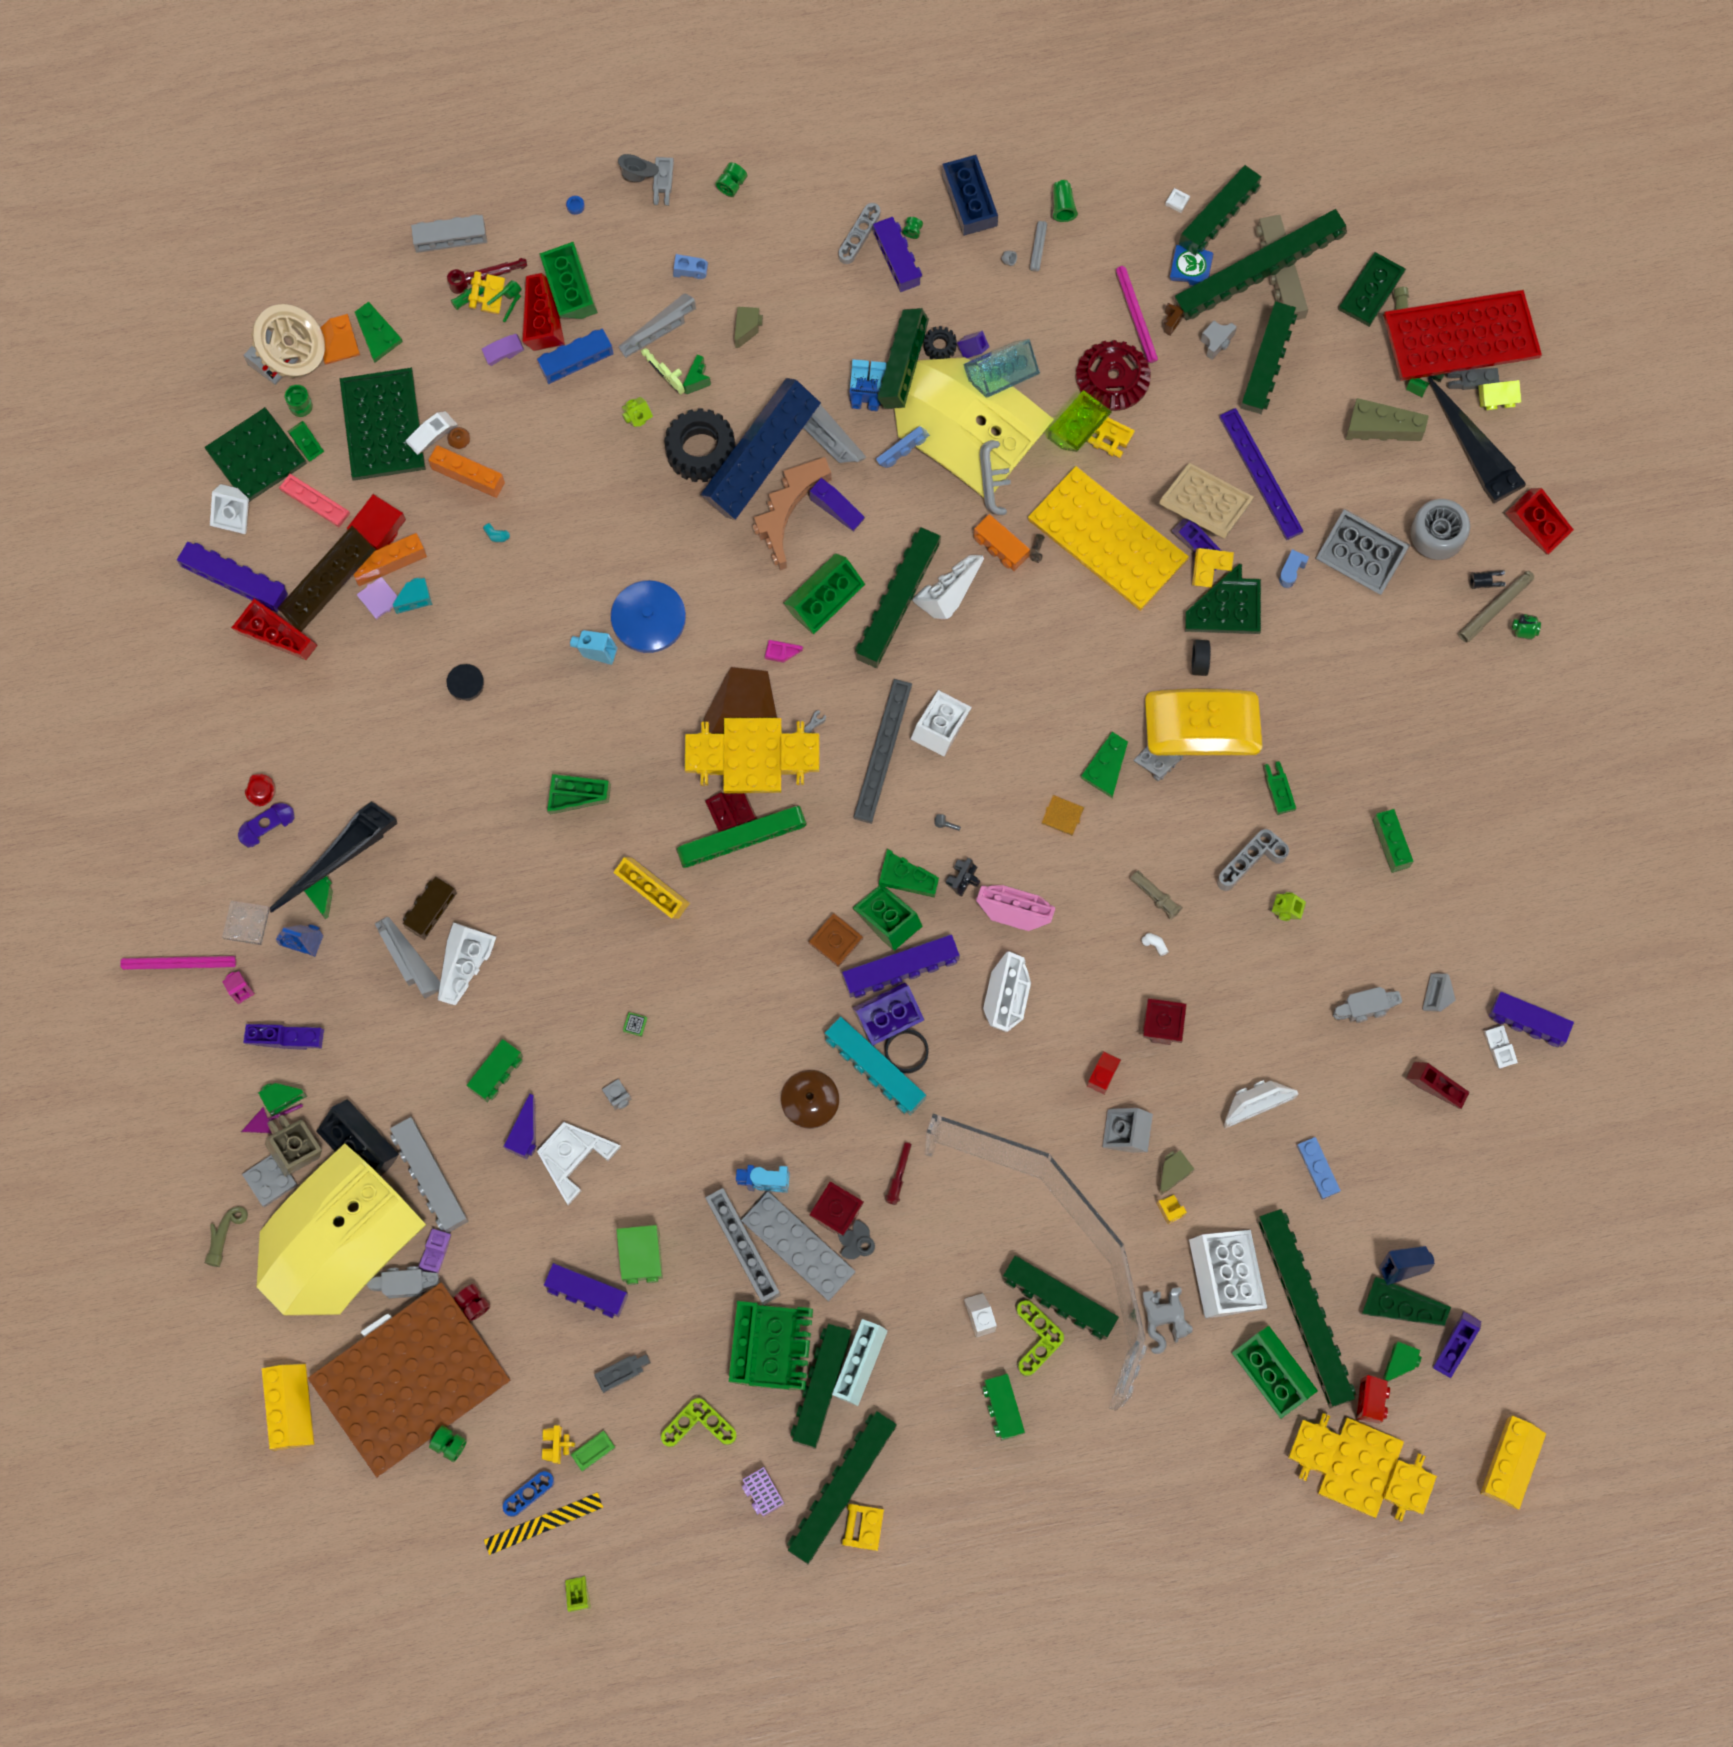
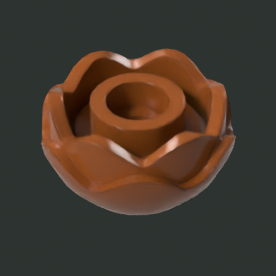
[447,427,470,449]

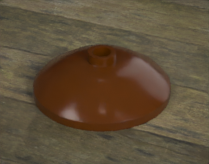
[781,1070,839,1129]

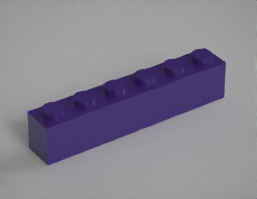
[177,541,288,613]
[842,934,960,998]

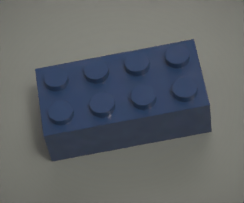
[942,154,998,236]

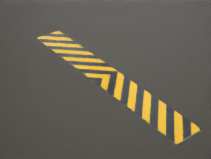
[484,1492,603,1555]

